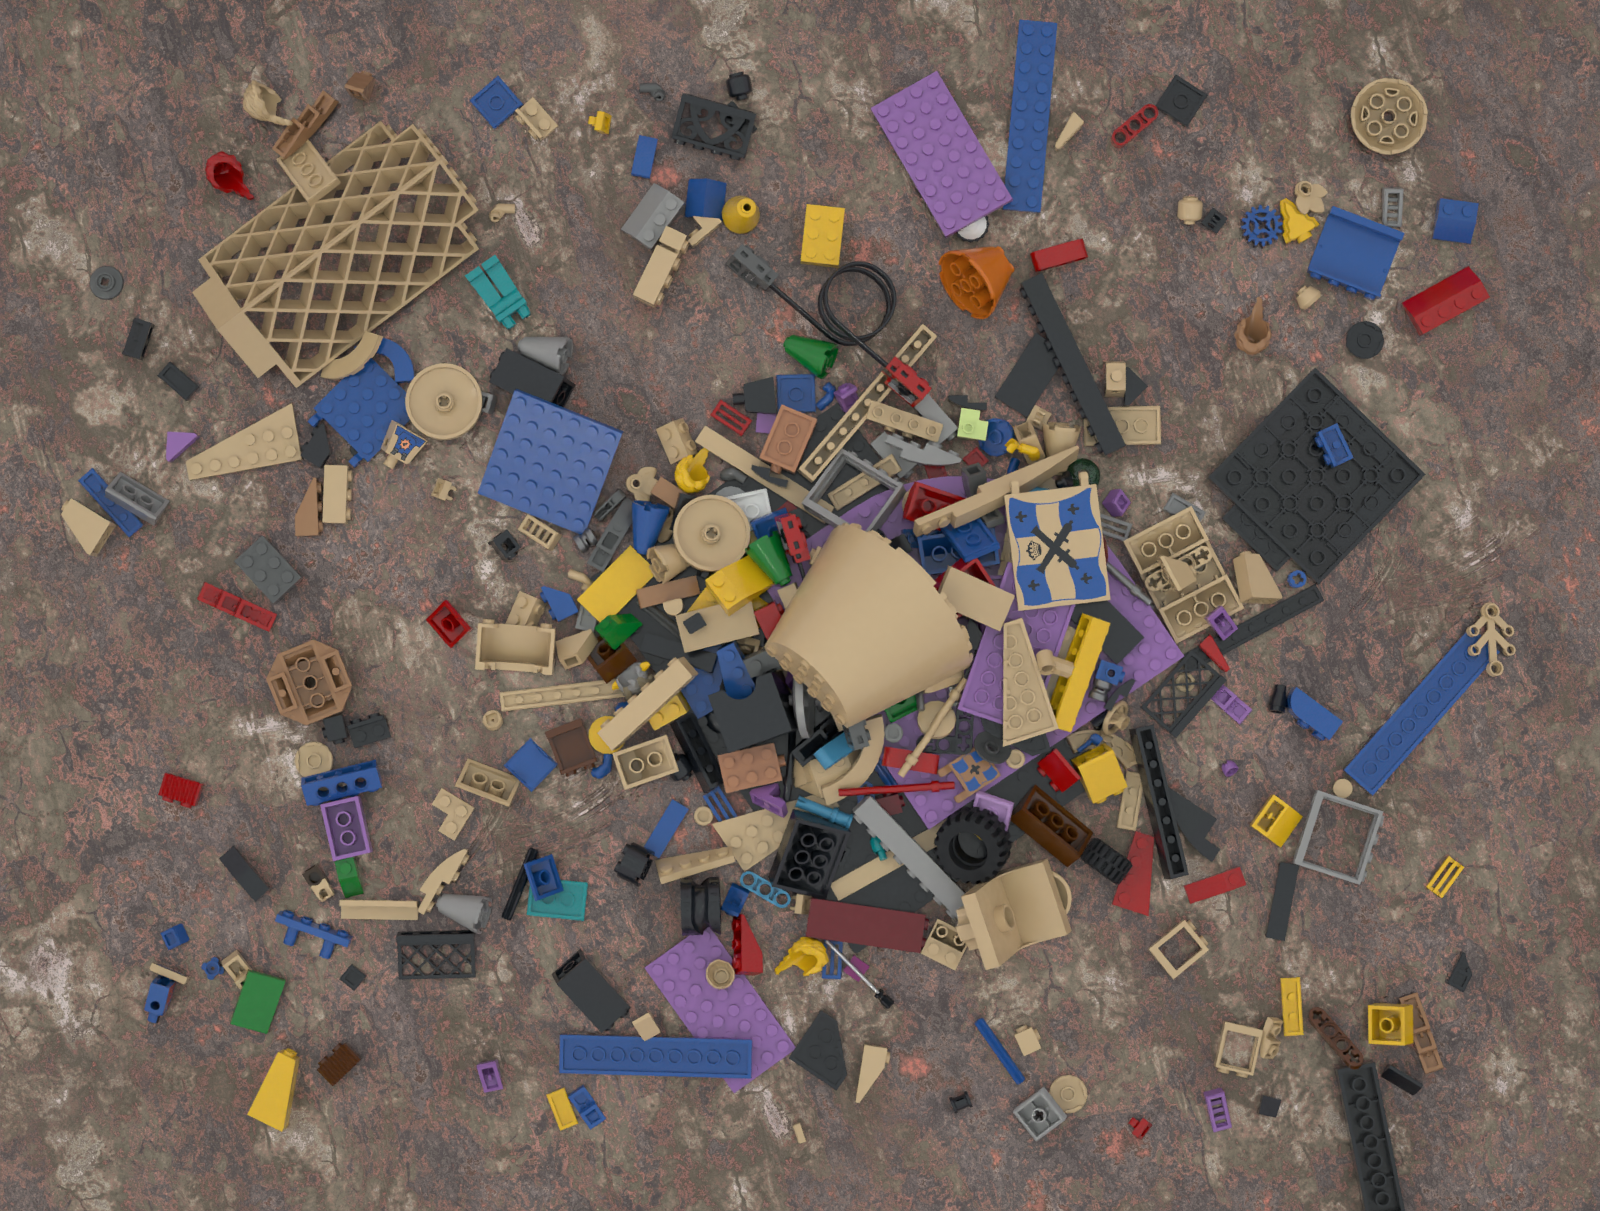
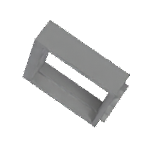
[802,448,906,532]
[1292,790,1385,885]

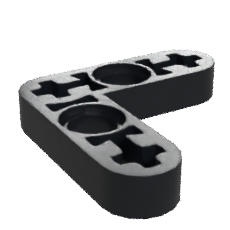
[916,700,974,755]

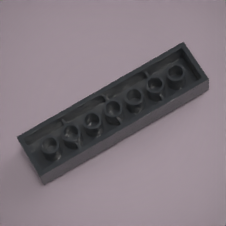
[1334,1060,1405,1211]

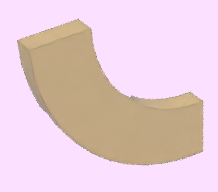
[320,331,383,380]
[1065,730,1137,770]

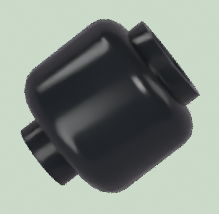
[726,71,753,101]
[669,753,693,782]

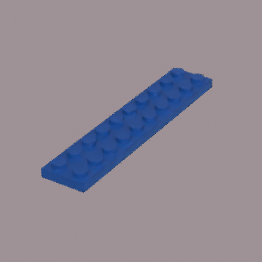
[1002,20,1057,213]
[1343,628,1500,796]
[559,1034,752,1079]

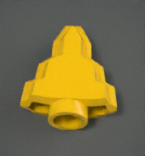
[1280,198,1319,244]

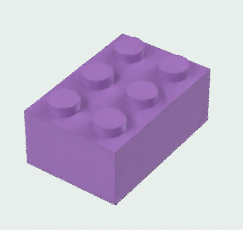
[320,796,373,861]

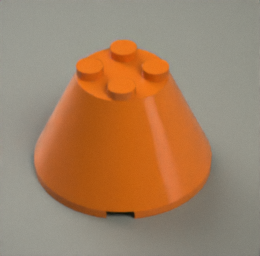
[939,246,1014,319]

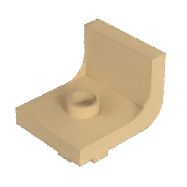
[956,858,1072,970]

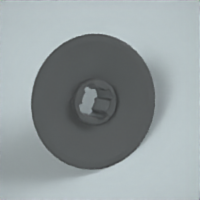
[89,266,124,300]

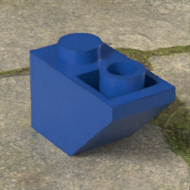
[540,586,579,622]

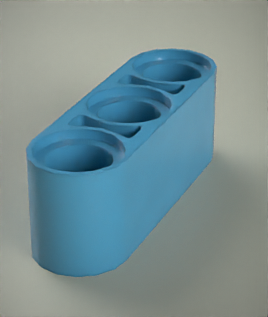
[813,733,855,770]
[740,871,791,908]

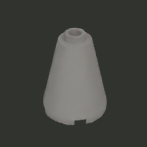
[518,337,573,375]
[436,893,492,934]

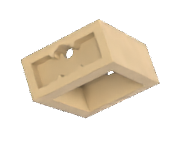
[1147,919,1209,979]
[1214,1021,1263,1078]

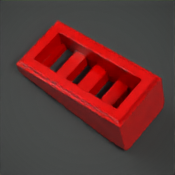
[1198,634,1230,672]

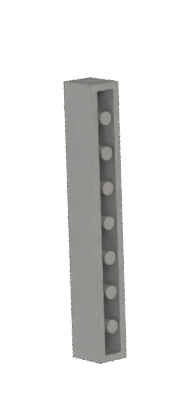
[852,795,966,920]

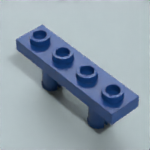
[275,910,353,959]

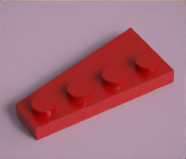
[1112,831,1154,916]

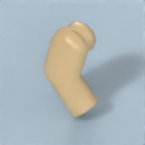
[489,203,515,222]

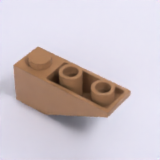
[295,478,324,537]

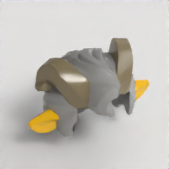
[612,661,654,700]

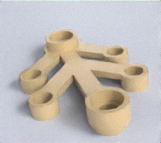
[1466,602,1516,677]

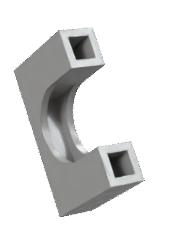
[870,394,958,479]

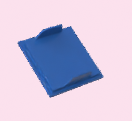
[504,738,558,792]

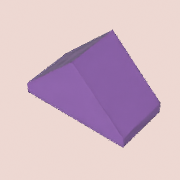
[166,432,200,463]
[1204,606,1238,641]
[477,1059,503,1093]

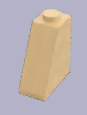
[1233,551,1282,604]

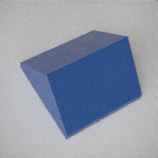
[685,178,727,221]
[524,854,564,901]

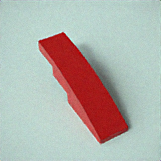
[197,582,277,632]

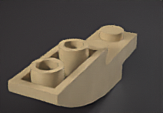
[417,849,470,915]

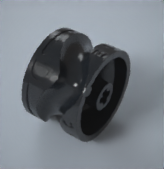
[680,877,721,936]

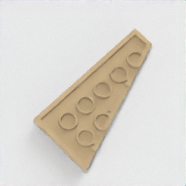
[712,795,839,872]

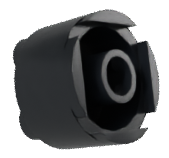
[614,842,655,887]

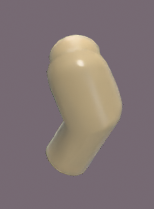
[568,569,593,591]

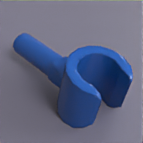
[1076,733,1103,753]

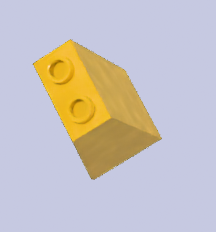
[247,1048,300,1132]

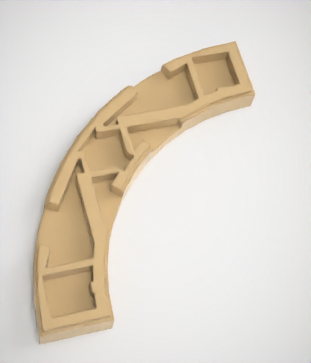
[821,714,884,806]

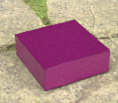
[843,955,870,982]

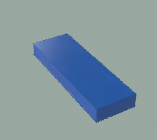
[644,799,689,858]

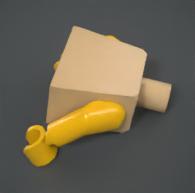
[1005,420,1046,465]

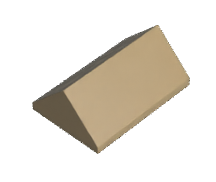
[455,759,520,807]

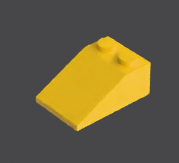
[705,556,775,617]

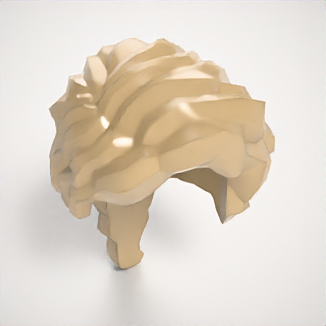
[243,80,293,126]

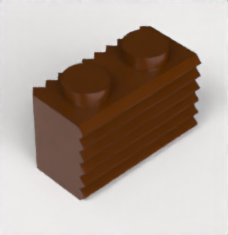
[317,1042,362,1086]

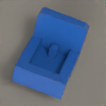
[721,883,750,917]

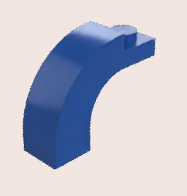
[354,338,416,383]

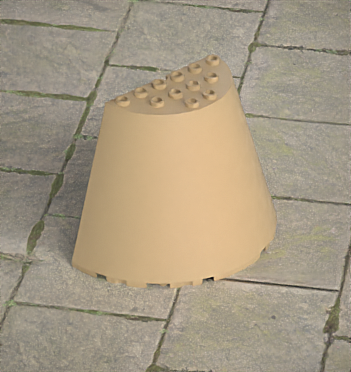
[764,523,973,728]

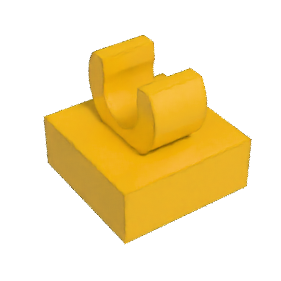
[588,111,612,134]

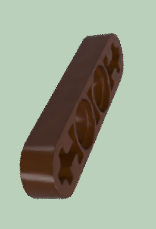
[1308,1007,1364,1069]

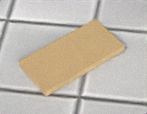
[276,139,341,206]
[1083,406,1161,446]
[938,566,1015,631]
[675,602,759,653]

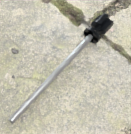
[825,940,894,1009]

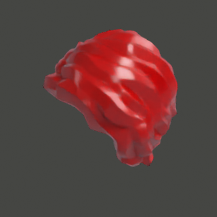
[205,151,254,200]

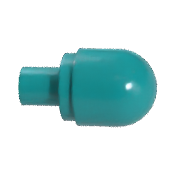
[870,836,887,861]

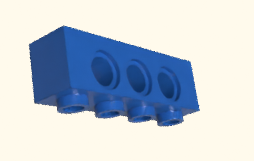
[301,760,382,806]

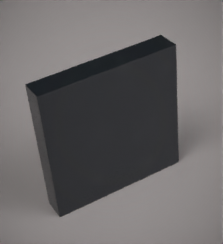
[1155,75,1208,128]

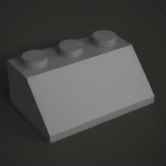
[621,183,685,251]

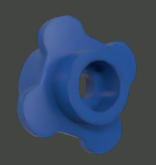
[201,957,224,980]

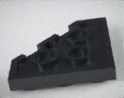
[980,717,1051,756]
[789,1010,847,1091]

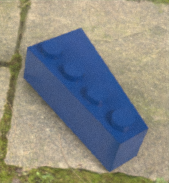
[716,640,756,699]

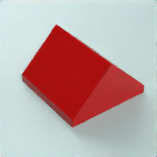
[426,599,473,648]

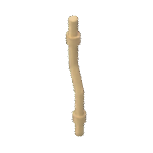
[897,677,967,778]

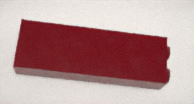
[806,898,929,953]

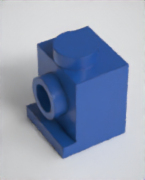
[1094,660,1125,686]

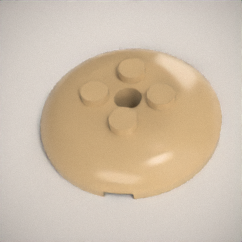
[1351,78,1428,155]

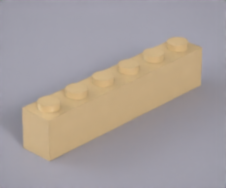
[597,657,698,751]

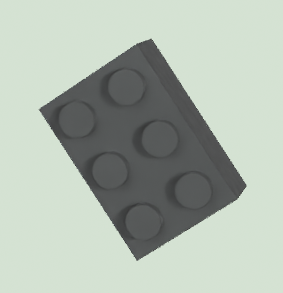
[234,535,304,604]

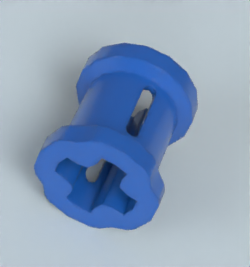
[1287,570,1306,588]

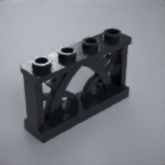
[671,93,758,161]

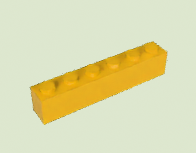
[1050,613,1111,732]

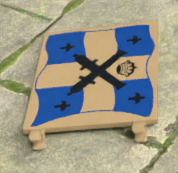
[1004,472,1111,611]

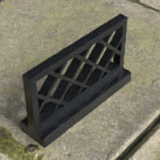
[1140,650,1227,738]
[396,930,476,980]

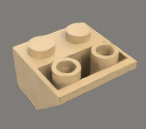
[920,919,967,970]

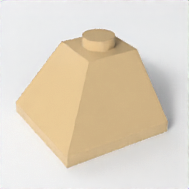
[1156,555,1197,591]

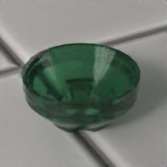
[1067,458,1100,487]

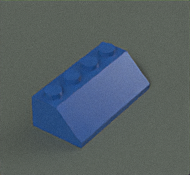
[917,528,1000,576]

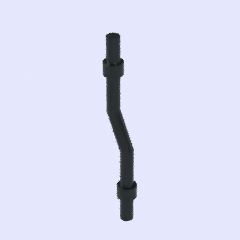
[783,730,796,801]

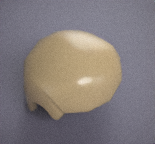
[706,959,735,989]

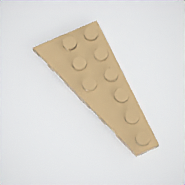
[186,403,303,481]
[1003,617,1059,747]

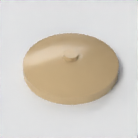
[405,363,483,440]
[673,495,750,572]

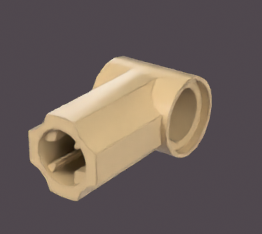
[1036,649,1074,678]

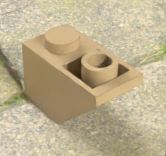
[555,629,598,670]

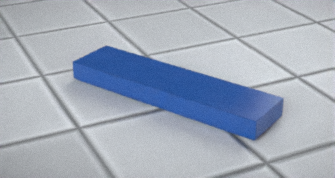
[78,468,144,538]

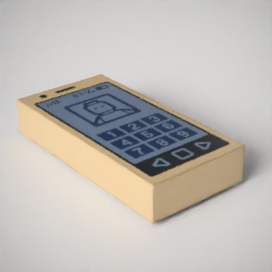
[150,962,190,984]

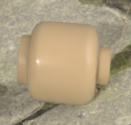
[1177,196,1203,225]

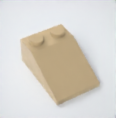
[612,735,679,790]

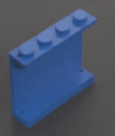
[1307,206,1405,300]

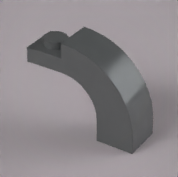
[961,462,1005,529]

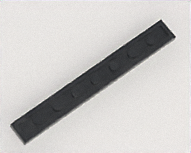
[1181,584,1324,673]

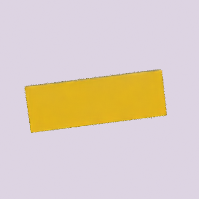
[1280,977,1304,1036]

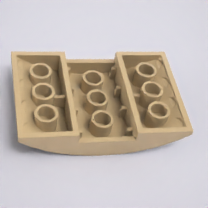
[1123,506,1244,644]

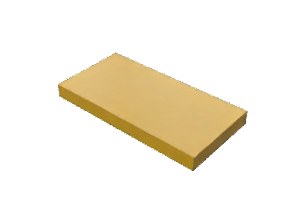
[577,545,654,623]

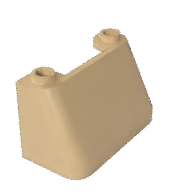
[475,619,556,675]

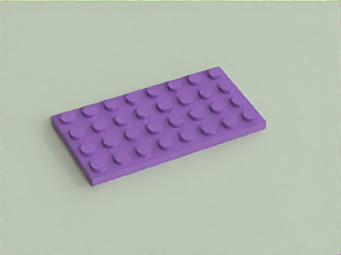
[871,71,1013,238]
[957,562,1075,724]
[645,927,796,1093]

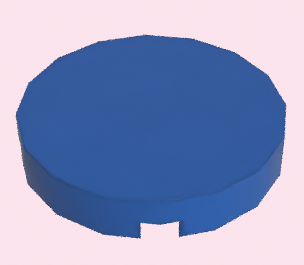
[978,418,1015,456]

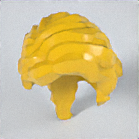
[675,448,710,493]
[774,937,829,976]

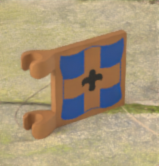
[937,747,1001,803]

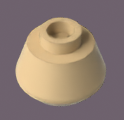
[1296,286,1321,310]

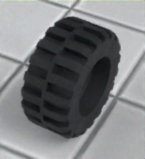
[934,807,1012,884]

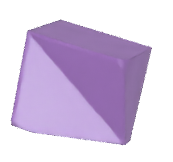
[1102,489,1131,517]

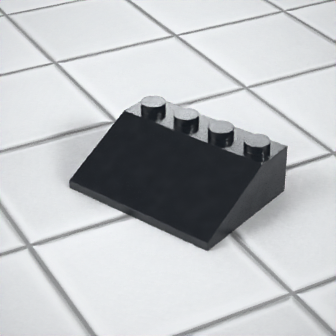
[768,809,851,900]

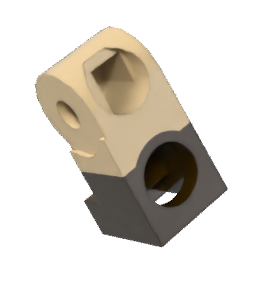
[302,863,335,902]

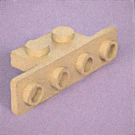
[866,401,943,442]

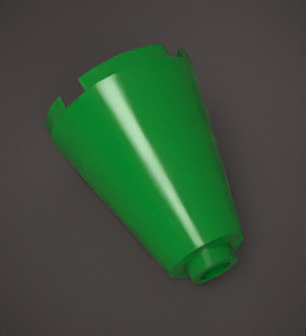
[783,335,839,379]
[745,530,793,586]

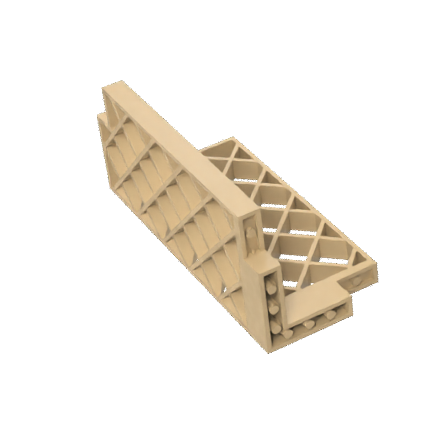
[192,121,479,388]

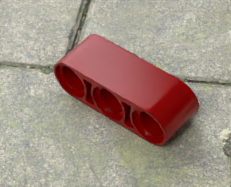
[1111,104,1158,148]
[1030,238,1088,272]
[882,746,940,774]

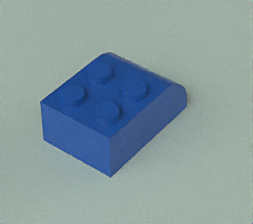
[1286,687,1343,741]

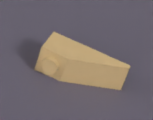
[855,1044,891,1103]

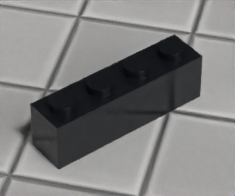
[670,712,723,793]

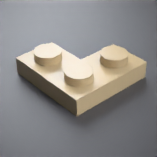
[432,788,475,841]

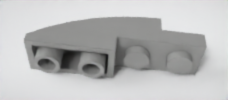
[885,433,962,466]

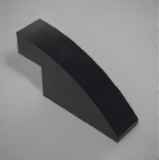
[1168,787,1220,862]

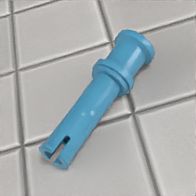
[795,795,854,829]

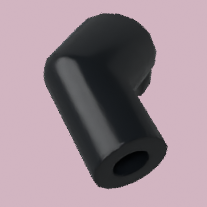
[1055,471,1073,488]

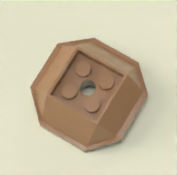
[266,640,353,725]

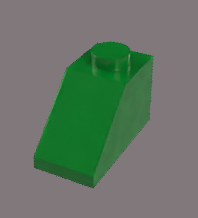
[594,614,643,650]
[334,856,364,898]

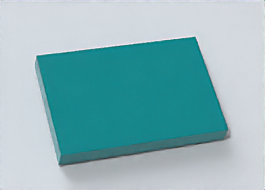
[527,880,588,921]

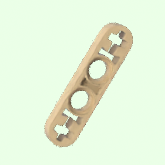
[1144,546,1212,591]

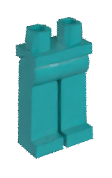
[465,255,531,330]

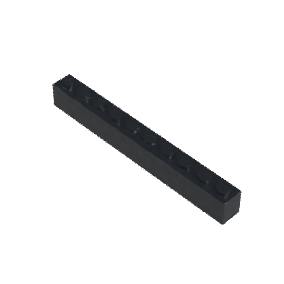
[1019,273,1126,457]

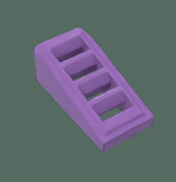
[1203,1088,1232,1132]

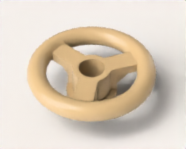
[1102,700,1130,735]

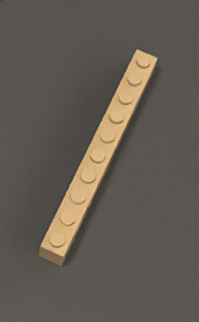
[797,324,937,483]

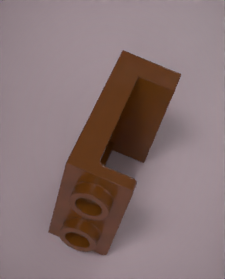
[545,718,598,777]

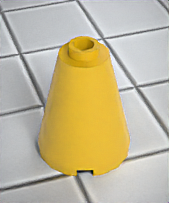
[722,196,760,234]

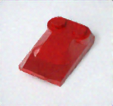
[903,482,966,531]

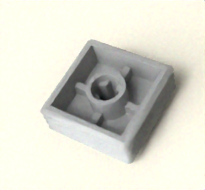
[1013,1087,1067,1141]

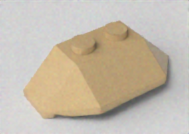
[797,749,861,799]

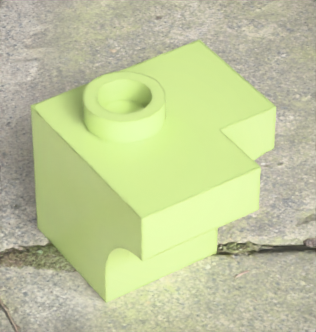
[956,408,988,441]

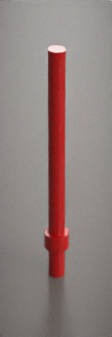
[838,780,955,796]

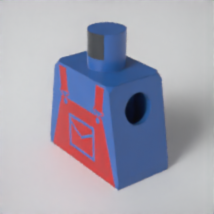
[144,975,177,1023]

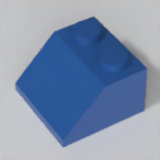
[1432,198,1479,244]

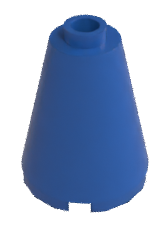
[632,500,670,555]

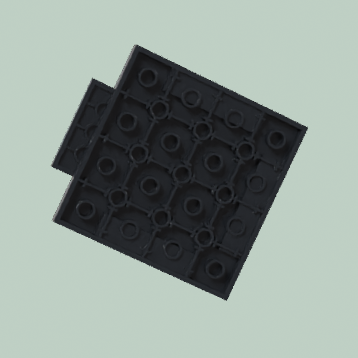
[1207,368,1426,585]

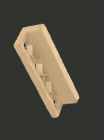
[339,899,419,920]

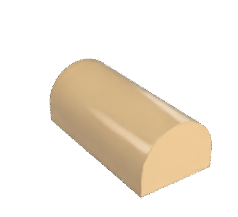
[663,598,684,617]

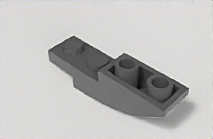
[587,497,633,572]

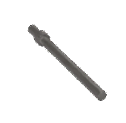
[1107,562,1153,606]

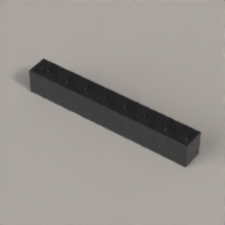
[1129,724,1189,879]

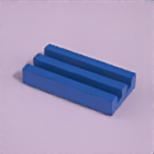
[703,786,738,822]
[822,940,843,979]

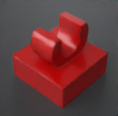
[1128,1117,1152,1140]

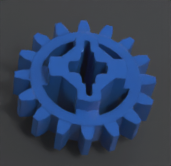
[1240,205,1283,247]

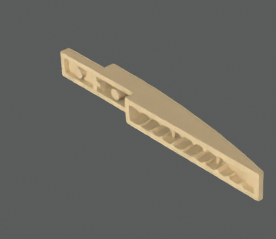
[913,446,1079,537]

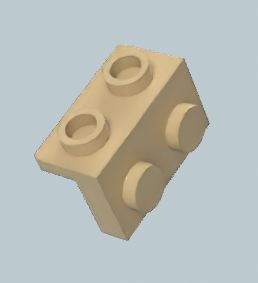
[656,418,698,464]
[505,591,547,626]

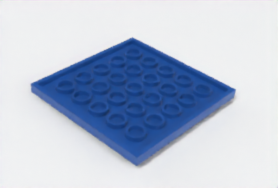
[478,389,623,535]

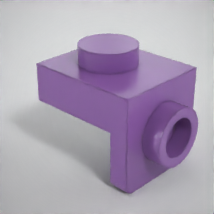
[834,383,859,413]

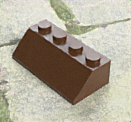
[1010,784,1093,867]

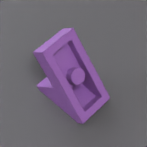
[750,783,788,818]

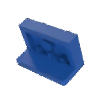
[1315,423,1354,468]

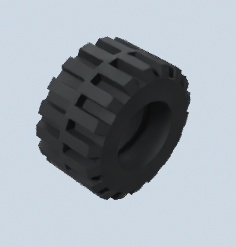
[1081,838,1133,885]

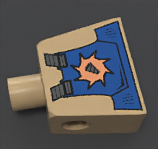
[381,420,427,469]

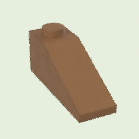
[344,71,376,102]

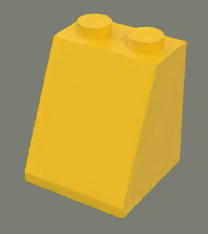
[1071,743,1128,804]

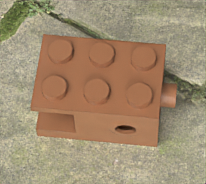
[759,405,817,475]
[717,743,786,793]

